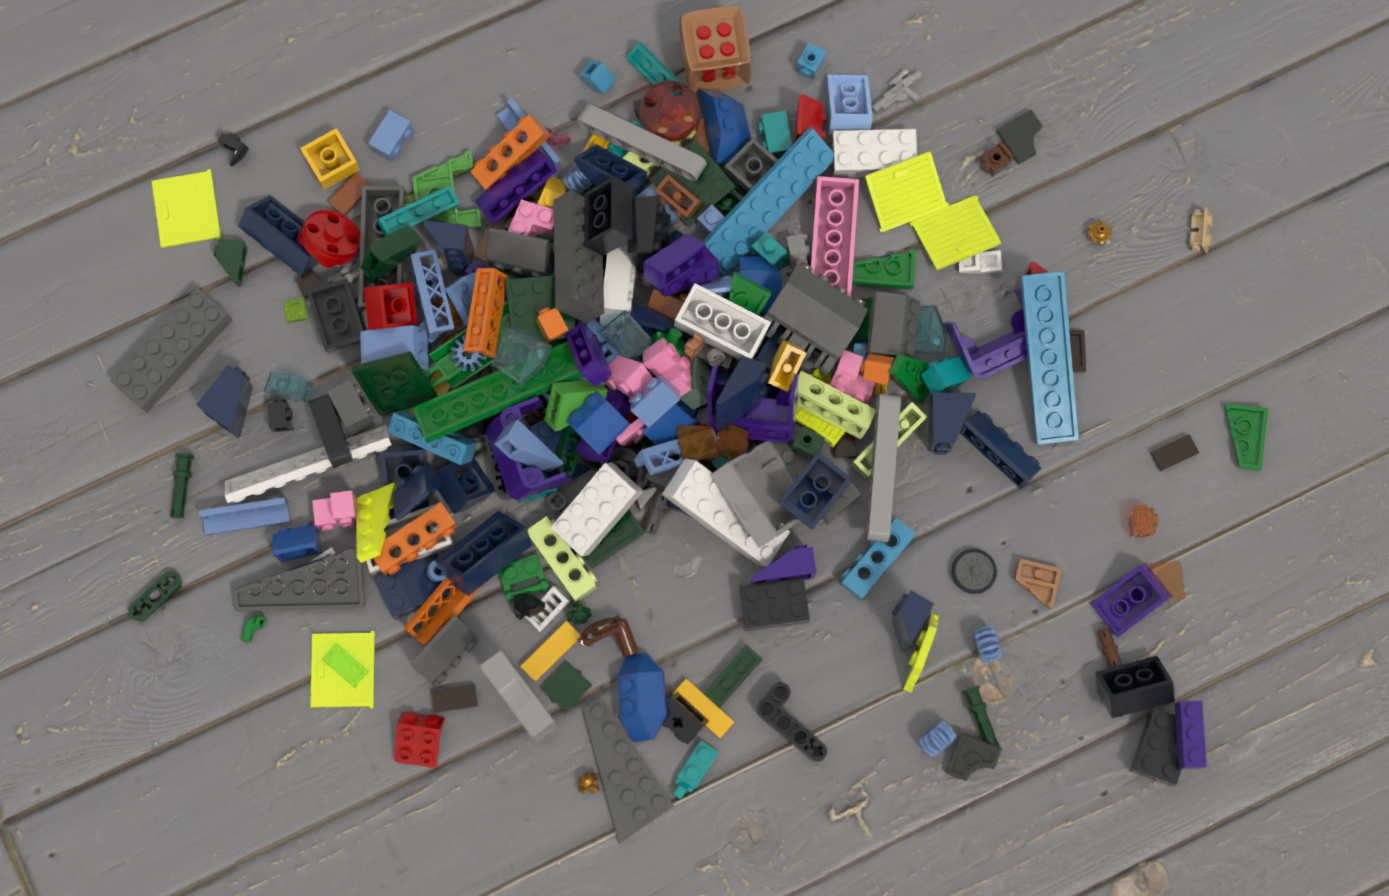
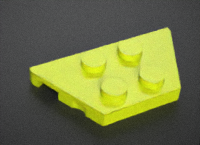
[903,612,939,693]

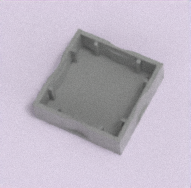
[711,441,801,548]
[479,650,559,745]

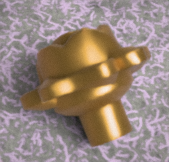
[1087,220,1112,245]
[577,771,599,794]

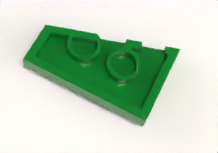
[852,249,916,290]
[729,271,772,315]
[888,354,929,403]
[1225,403,1268,471]

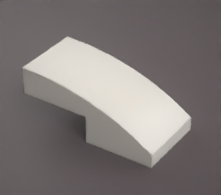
[959,250,1003,274]

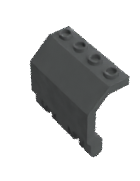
[762,262,868,375]

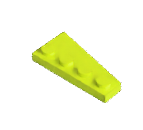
[356,483,398,563]

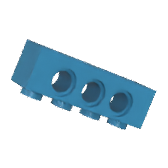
[388,410,478,465]
[841,517,916,602]

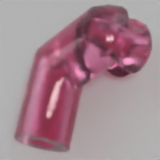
[545,127,571,147]

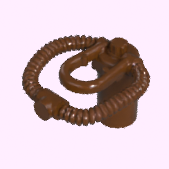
[578,616,638,656]

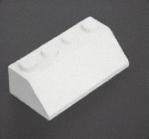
[674,283,771,360]

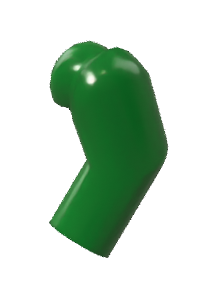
[241,615,267,643]

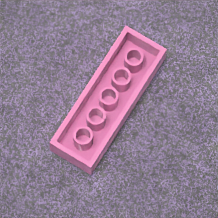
[810,176,859,298]

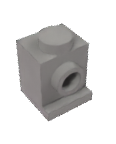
[786,234,810,268]

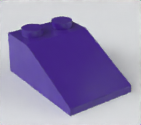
[750,544,817,584]
[1091,562,1173,638]

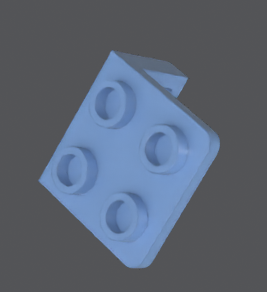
[445,272,506,325]

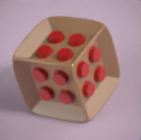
[679,6,752,93]

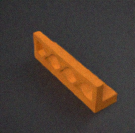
[464,268,508,358]
[404,576,483,647]

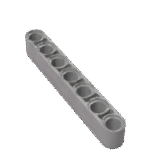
[576,104,707,182]
[866,394,901,542]

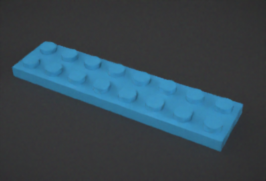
[702,127,834,276]
[1020,271,1079,445]

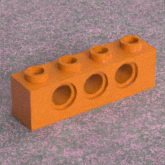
[470,115,551,190]
[373,502,457,576]

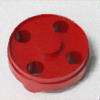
[298,210,360,268]

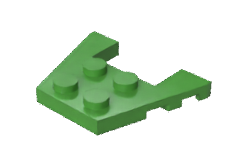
[412,150,482,229]

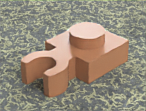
[684,334,704,362]

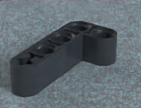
[308,394,354,468]
[462,417,511,500]
[757,682,827,762]

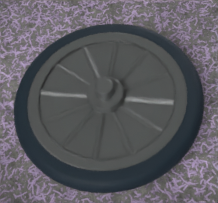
[952,549,997,594]

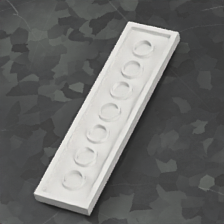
[225,424,391,503]

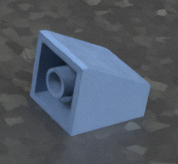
[360,325,429,371]

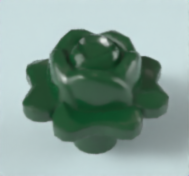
[716,198,737,217]
[566,603,592,625]

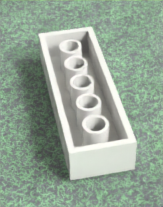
[662,459,790,567]

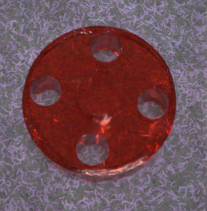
[640,81,700,142]

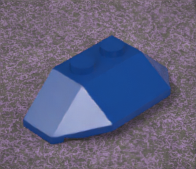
[699,89,751,164]
[739,257,782,333]
[618,653,667,742]

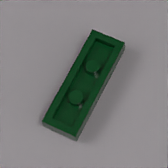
[704,645,763,709]

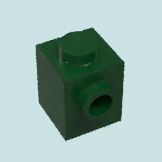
[790,426,825,459]

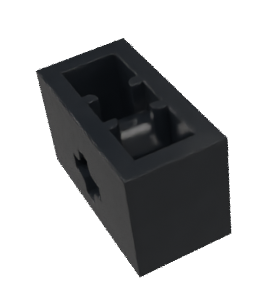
[662,692,709,745]

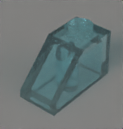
[264,372,313,403]

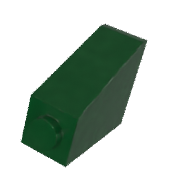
[360,224,421,283]

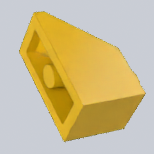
[537,176,566,210]
[768,340,806,392]

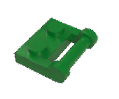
[499,554,549,603]

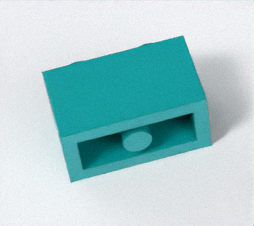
[758,110,792,158]
[921,356,972,394]

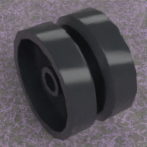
[600,446,651,490]

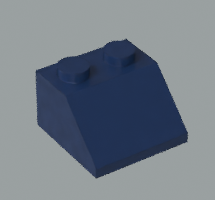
[438,456,495,514]

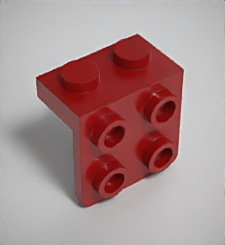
[394,711,445,768]

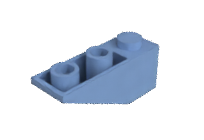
[494,419,563,473]

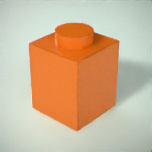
[535,307,568,343]
[861,353,894,384]

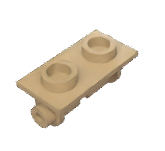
[1190,207,1213,253]

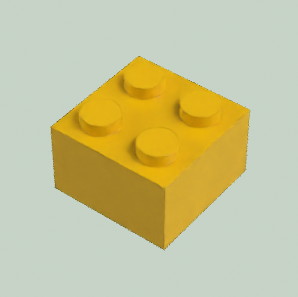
[300,128,360,190]

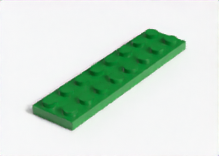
[412,341,583,443]

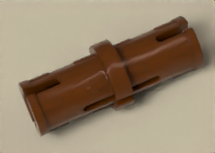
[1096,627,1122,668]

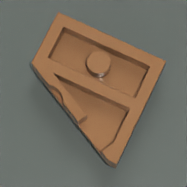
[1014,559,1062,609]

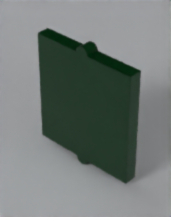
[541,661,592,713]

